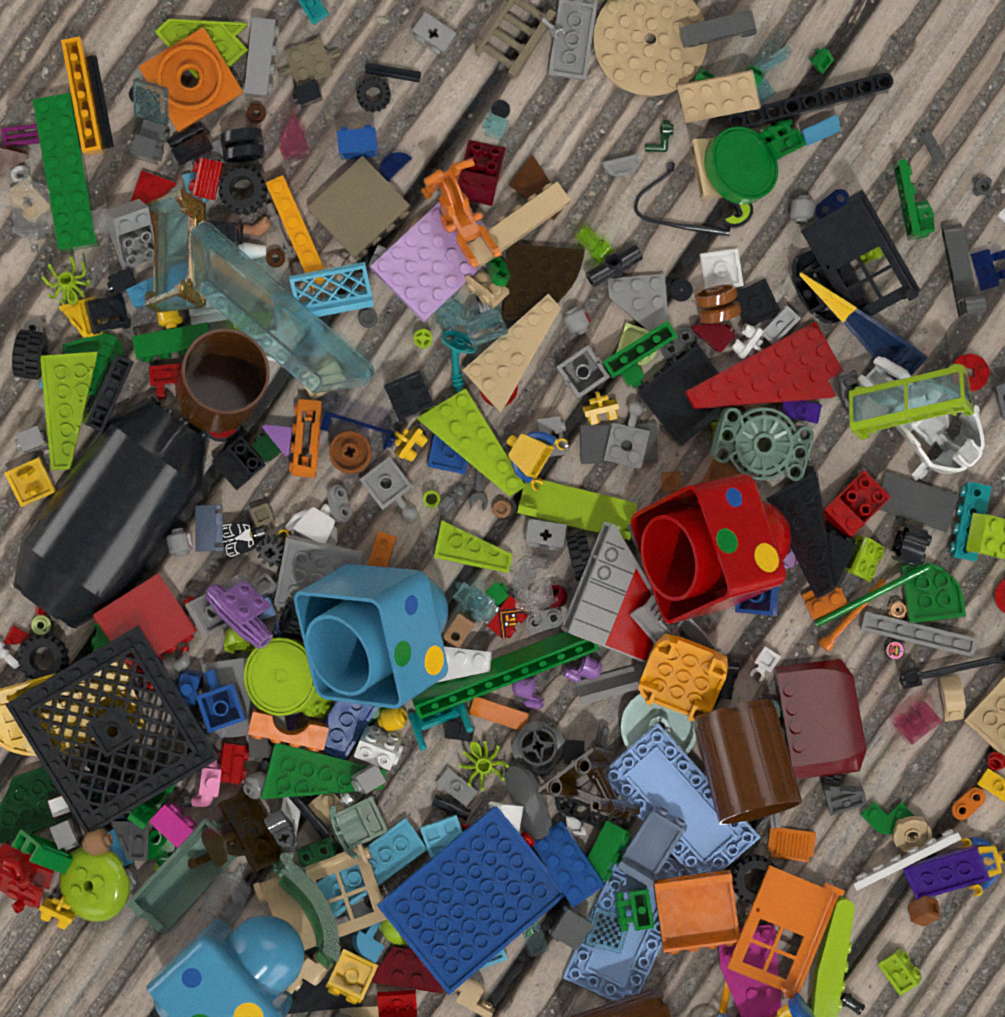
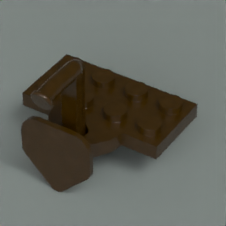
[188,792,287,873]

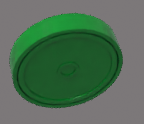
[704,127,778,205]

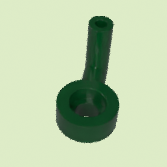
[645,120,674,152]

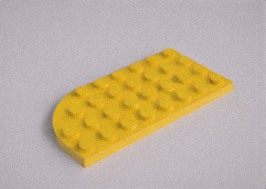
[0,659,145,756]

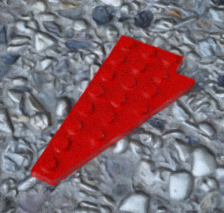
[685,322,844,409]

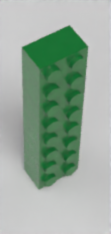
[32,93,99,253]

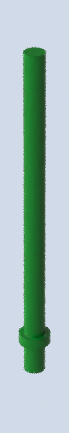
[815,563,932,627]

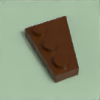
[509,155,564,221]

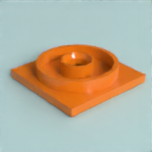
[138,27,244,133]

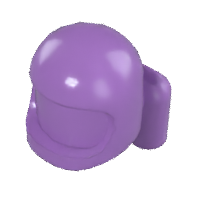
[563,654,602,682]
[512,676,545,710]

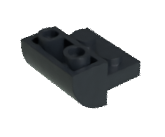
[212,436,266,491]

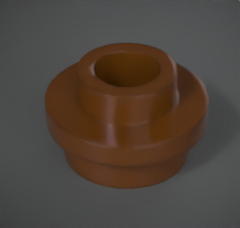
[247,104,266,124]
[266,248,285,268]

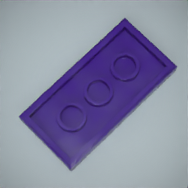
[903,845,990,900]

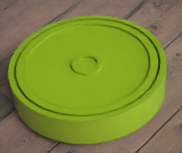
[244,638,318,716]

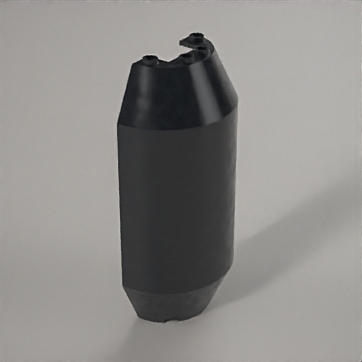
[13,396,209,629]

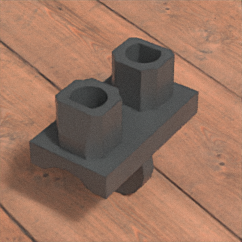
[838,369,864,407]

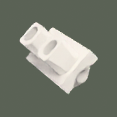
[729,324,764,360]

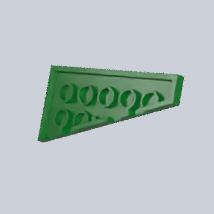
[260,743,387,799]

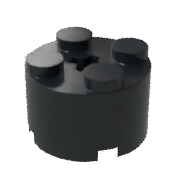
[891,523,932,567]

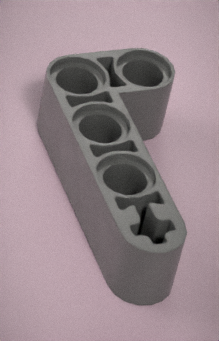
[679,10,757,48]

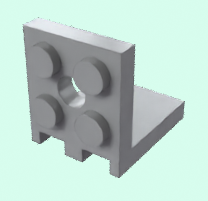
[185,573,247,638]

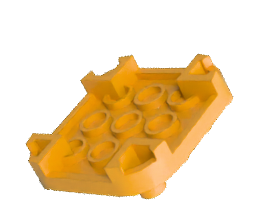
[638,634,728,722]

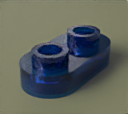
[815,189,849,220]

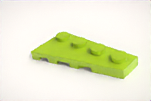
[434,521,513,573]

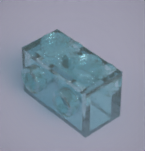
[453,582,499,625]

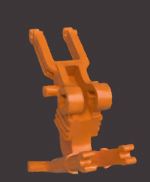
[421,158,502,268]

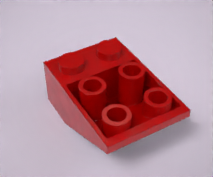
[823,470,891,538]

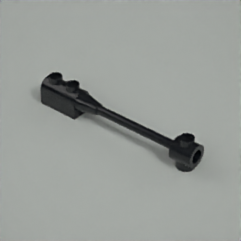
[899,650,1005,690]

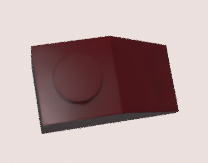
[691,323,736,355]

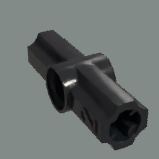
[585,245,643,287]

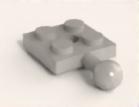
[604,401,650,469]
[359,456,417,521]

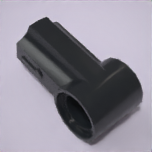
[718,661,739,700]

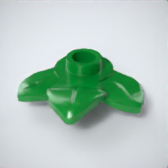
[148,829,175,867]

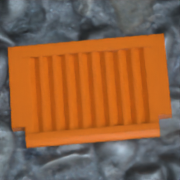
[767,827,816,862]

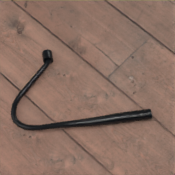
[634,162,730,236]

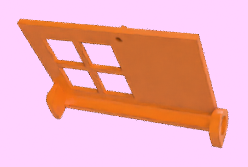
[727,865,845,999]

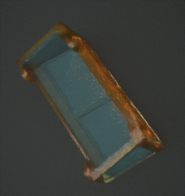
[145,189,206,313]

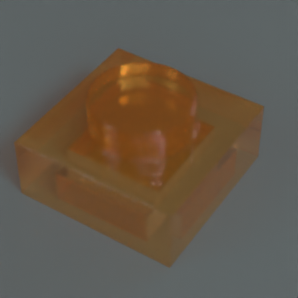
[661,471,681,492]

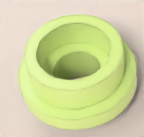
[32,616,51,635]

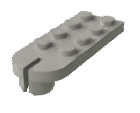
[548,0,598,81]

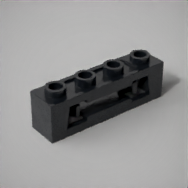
[82,351,134,432]

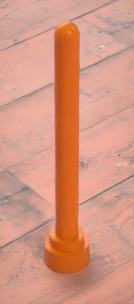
[817,579,886,653]

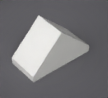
[488,801,523,833]

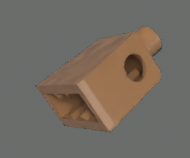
[443,608,478,648]

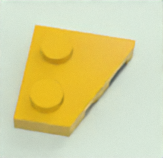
[59,297,104,338]

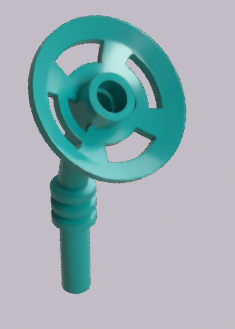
[441,330,478,394]

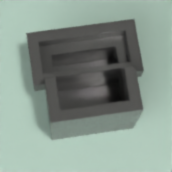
[548,901,593,951]

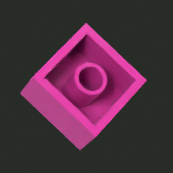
[149,801,197,848]

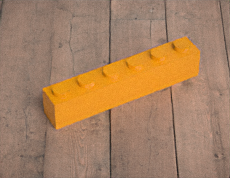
[61,36,105,156]
[266,175,331,290]

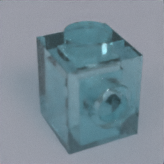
[482,114,509,142]

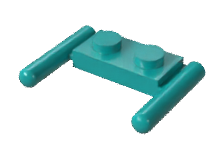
[408,703,474,751]

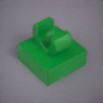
[808,47,834,75]

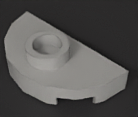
[602,154,639,178]

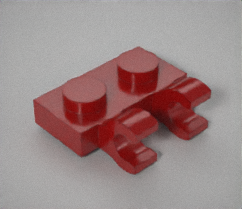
[149,363,182,400]

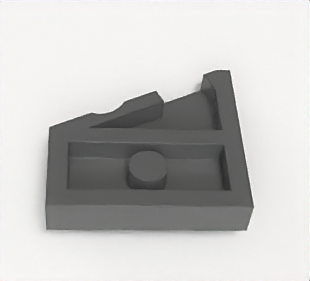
[112,821,149,861]

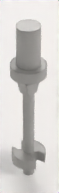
[266,203,295,257]

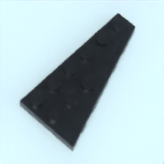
[766,471,835,600]

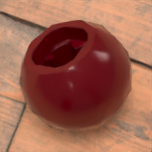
[544,585,568,608]

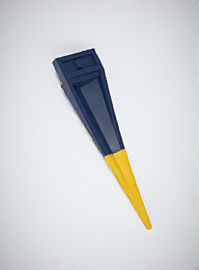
[800,272,928,380]

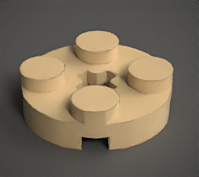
[892,816,932,853]

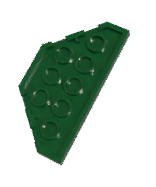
[0,767,105,844]

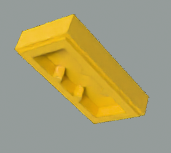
[977,768,1005,802]

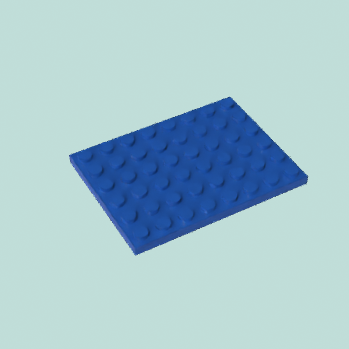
[376,806,565,995]

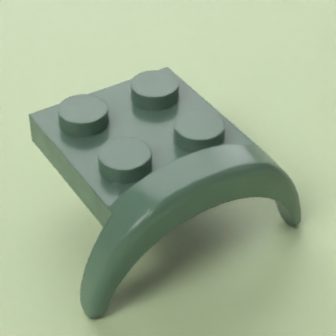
[329,796,388,859]

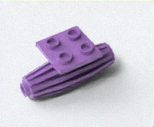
[206,580,273,649]

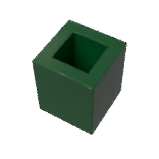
[252,433,282,464]

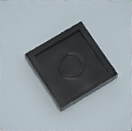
[735,279,780,326]

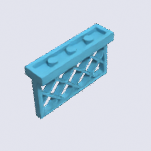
[289,262,374,320]

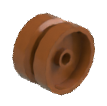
[694,284,742,323]
[329,431,373,475]

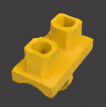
[583,391,619,425]
[394,426,428,462]
[39,895,76,930]

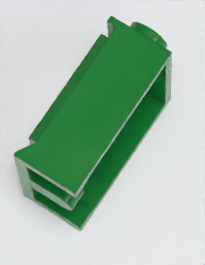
[11,829,74,874]

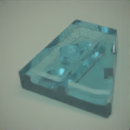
[754,45,792,73]

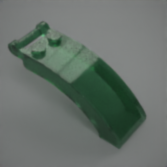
[273,852,340,971]

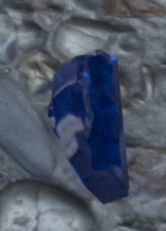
[379,152,412,182]

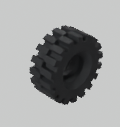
[565,531,591,582]

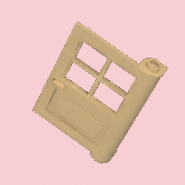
[253,844,387,951]

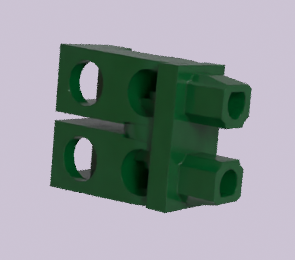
[296,835,339,868]

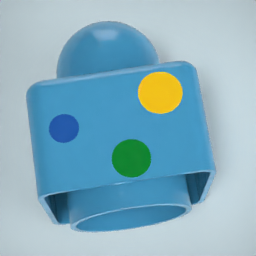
[294,564,448,709]
[146,915,304,1017]

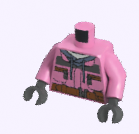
[179,748,221,808]

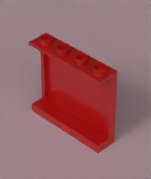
[92,573,197,675]

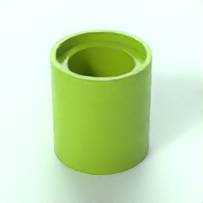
[423,491,441,508]

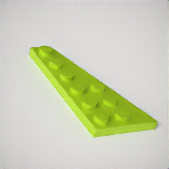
[40,351,99,471]
[416,388,526,497]

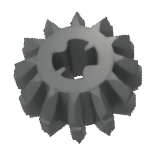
[256,534,285,567]

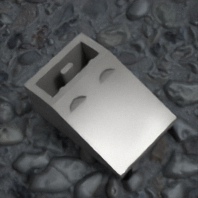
[104,199,158,270]

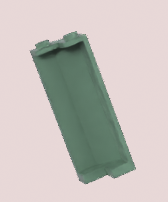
[126,818,237,934]

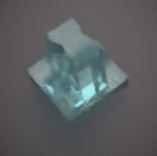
[757,78,776,104]

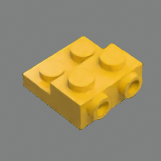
[325,949,378,1004]

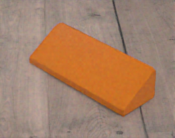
[469,697,529,731]

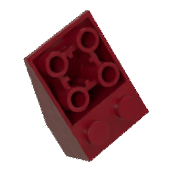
[458,140,506,206]

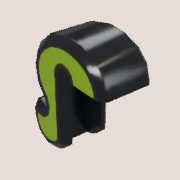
[721,202,753,230]

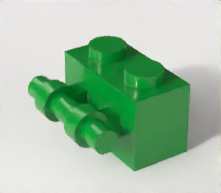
[615,887,654,932]

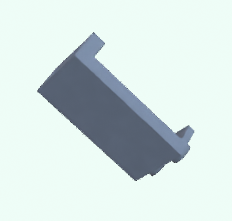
[617,805,687,888]

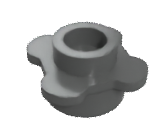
[973,177,992,196]

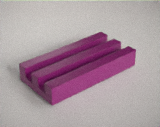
[1,124,40,147]

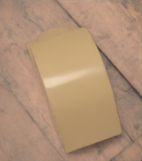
[940,675,966,722]

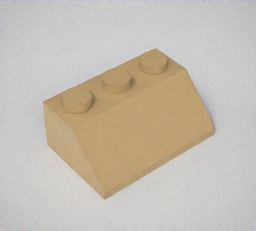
[690,138,723,202]

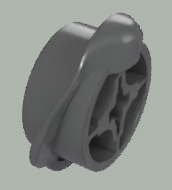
[512,720,565,774]

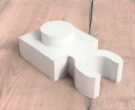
[749,646,781,682]

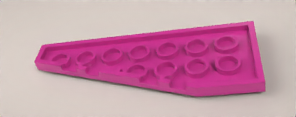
[718,924,782,1017]

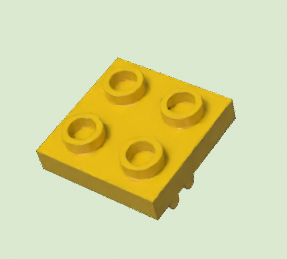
[4,456,57,507]

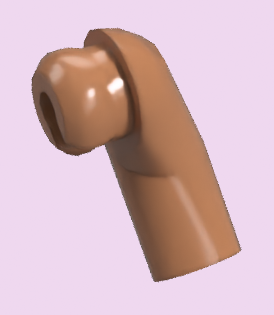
[243,217,270,236]

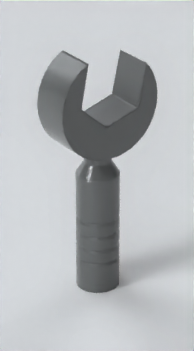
[469,469,488,511]

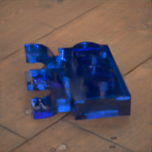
[970,249,1005,291]

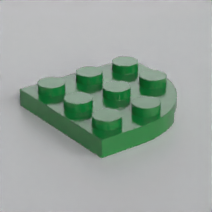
[900,563,966,624]

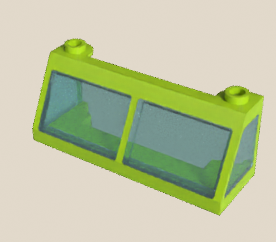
[849,364,975,440]

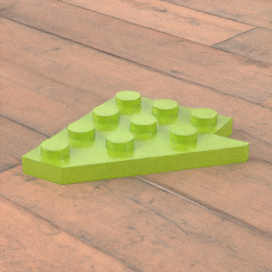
[154,19,248,81]

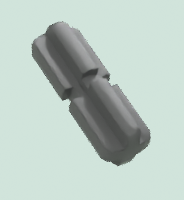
[921,131,945,163]

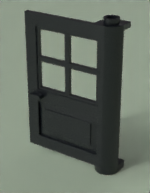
[800,189,920,316]

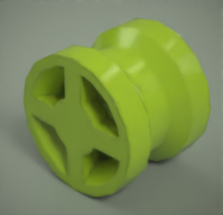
[413,329,433,349]

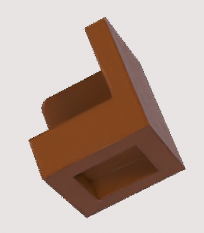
[908,896,941,926]

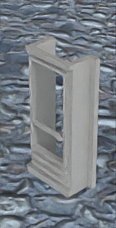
[630,594,722,653]

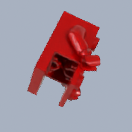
[0,843,55,913]

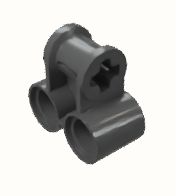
[264,810,298,852]

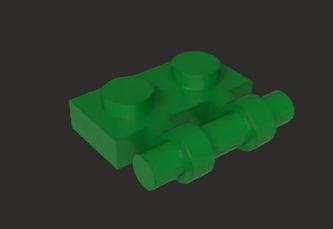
[760,118,807,161]

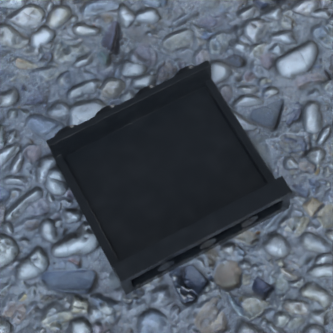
[637,344,725,447]

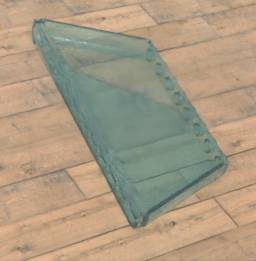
[190,221,374,394]

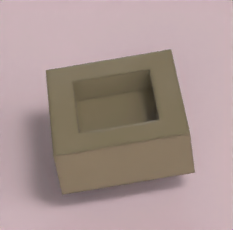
[250,503,275,527]

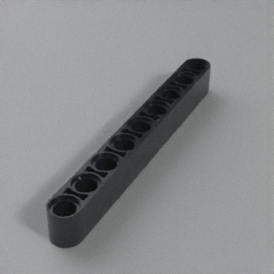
[727,73,894,129]

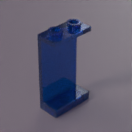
[320,411,396,452]

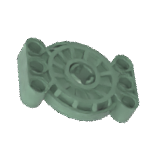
[711,407,814,481]

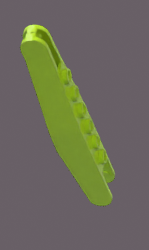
[811,896,855,1017]

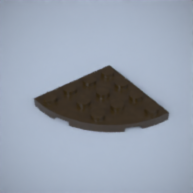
[503,244,585,321]

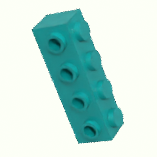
[949,482,992,562]

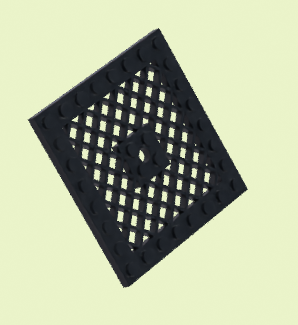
[5,625,220,834]

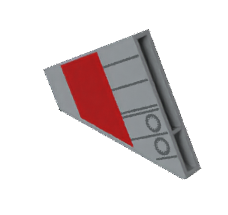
[561,521,680,663]

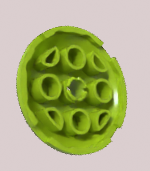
[59,847,130,922]

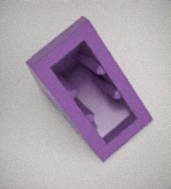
[262,425,293,458]

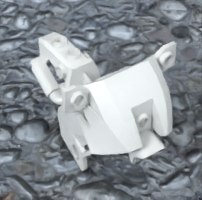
[857,356,985,481]

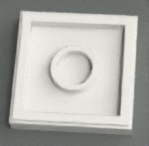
[700,248,744,289]

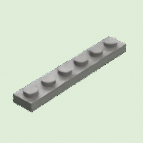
[860,611,977,657]

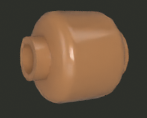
[82,828,113,856]

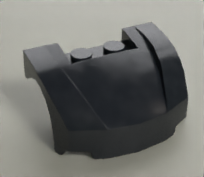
[792,250,873,324]

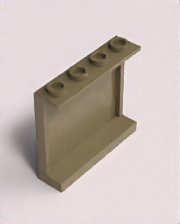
[307,156,411,260]

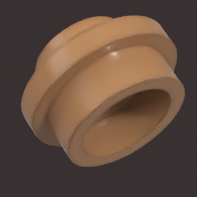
[492,499,511,518]

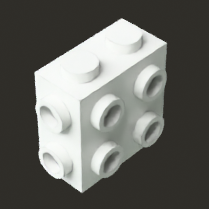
[354,725,404,770]

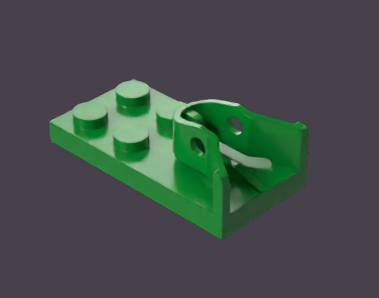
[893,159,935,241]

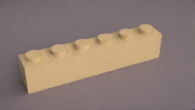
[466,182,571,270]

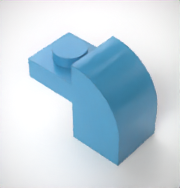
[352,922,385,963]

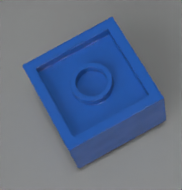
[337,125,379,160]

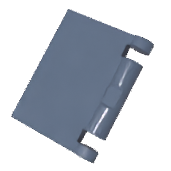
[195,505,223,552]

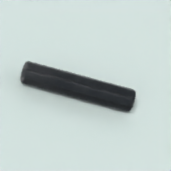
[365,63,421,82]

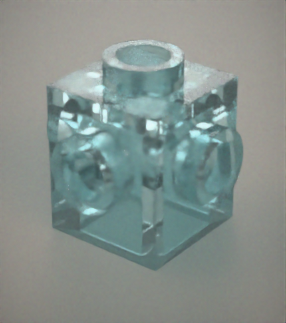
[436,297,466,332]

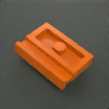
[801,587,848,620]

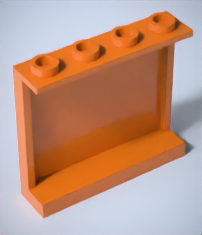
[654,870,740,954]

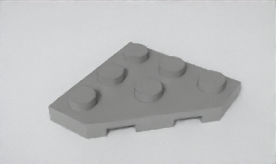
[607,274,669,332]

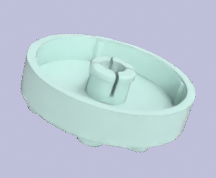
[620,693,697,754]

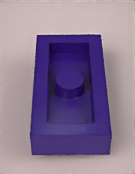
[781,401,822,424]

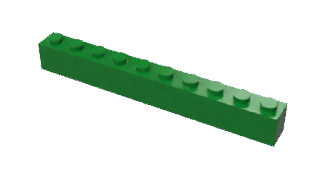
[412,631,600,719]

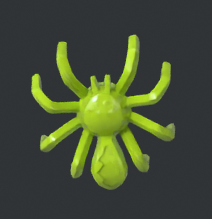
[42,256,91,306]
[459,741,509,791]

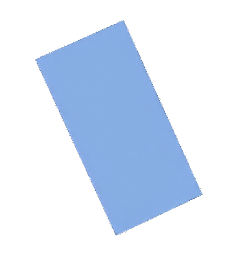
[606,722,761,875]
[562,839,690,1001]

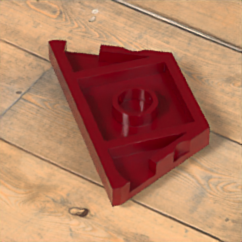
[371,946,443,994]

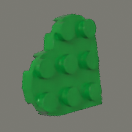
[62,333,124,395]

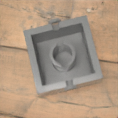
[556,345,610,400]

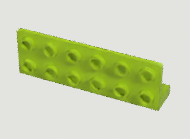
[517,478,638,540]

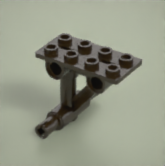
[537,746,640,818]

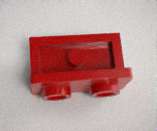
[377,990,417,1017]

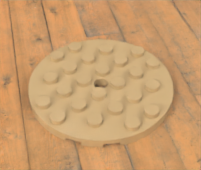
[593,0,708,97]

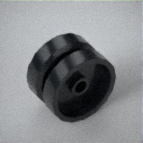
[220,127,265,163]

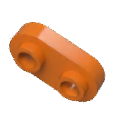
[951,787,986,820]

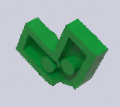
[860,801,915,835]

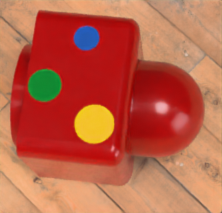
[631,473,791,624]

